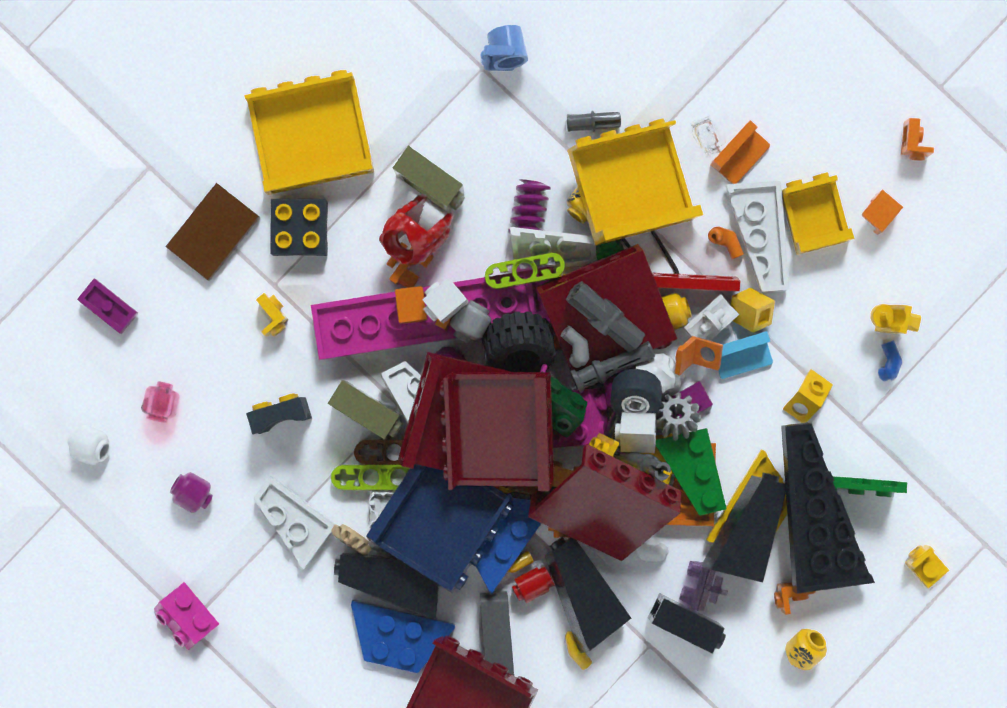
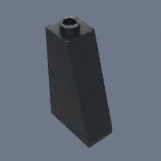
[702,473,786,583]
[544,536,632,653]
[334,553,439,619]

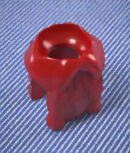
[379,194,453,266]

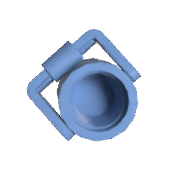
[480,25,528,71]

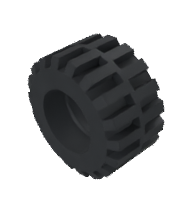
[483,311,556,372]

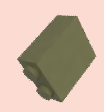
[327,380,404,440]

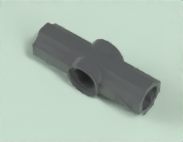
[566,281,645,352]

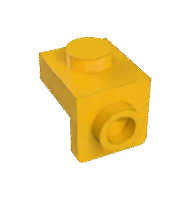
[256,293,289,337]

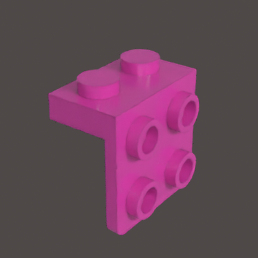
[553,388,608,448]

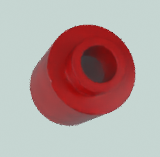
[512,566,555,604]

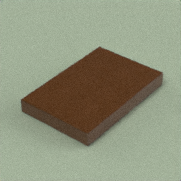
[165,182,260,281]

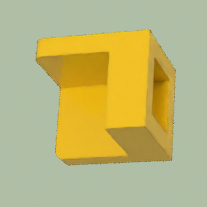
[731,288,775,333]

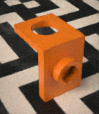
[675,336,723,375]

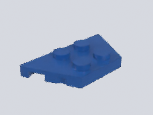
[476,498,542,594]
[351,600,456,673]

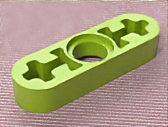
[485,253,565,289]

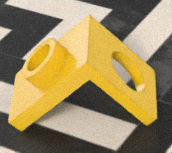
[783,369,833,423]

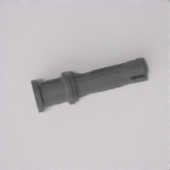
[570,341,655,394]

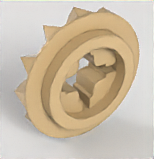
[331,524,372,555]

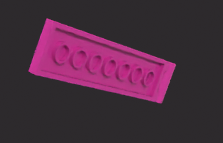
[311,267,555,360]

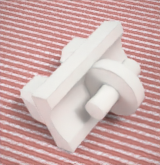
[683,294,739,341]

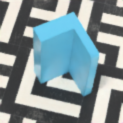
[711,331,773,379]

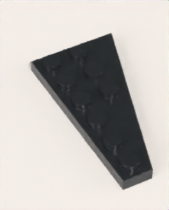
[781,422,875,594]

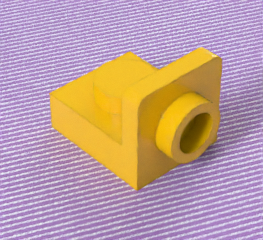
[905,545,950,589]

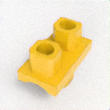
[870,304,922,334]

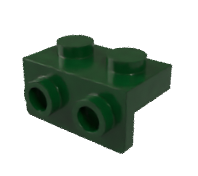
[542,371,588,438]

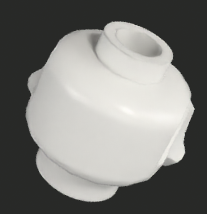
[636,353,685,395]

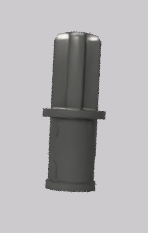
[567,110,621,132]

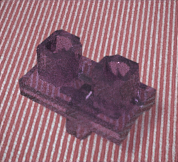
[679,561,728,611]

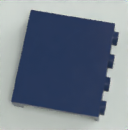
[366,464,514,594]

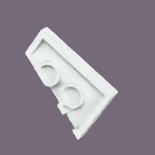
[510,227,596,272]
[253,476,336,570]

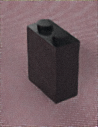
[647,593,726,654]

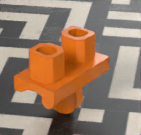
[386,242,434,288]

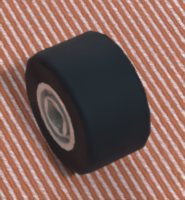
[610,369,662,417]

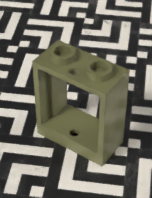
[392,145,465,213]

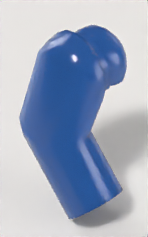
[878,340,902,381]

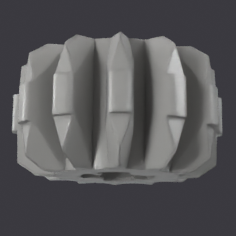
[656,392,701,441]

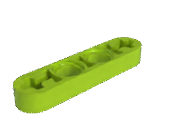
[331,465,410,490]

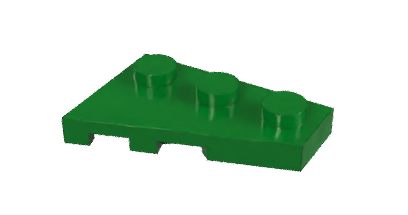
[655,428,727,516]
[833,476,908,497]

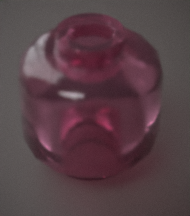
[141,381,180,423]

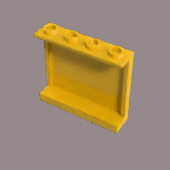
[244,70,374,195]
[567,118,704,246]

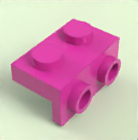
[154,582,219,650]

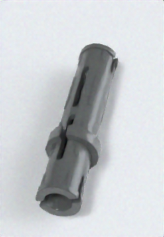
[613,445,671,481]

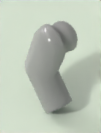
[561,326,589,368]

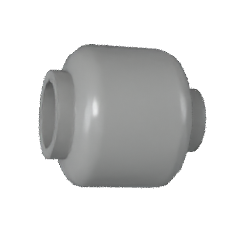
[450,300,492,343]

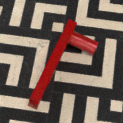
[652,272,741,291]

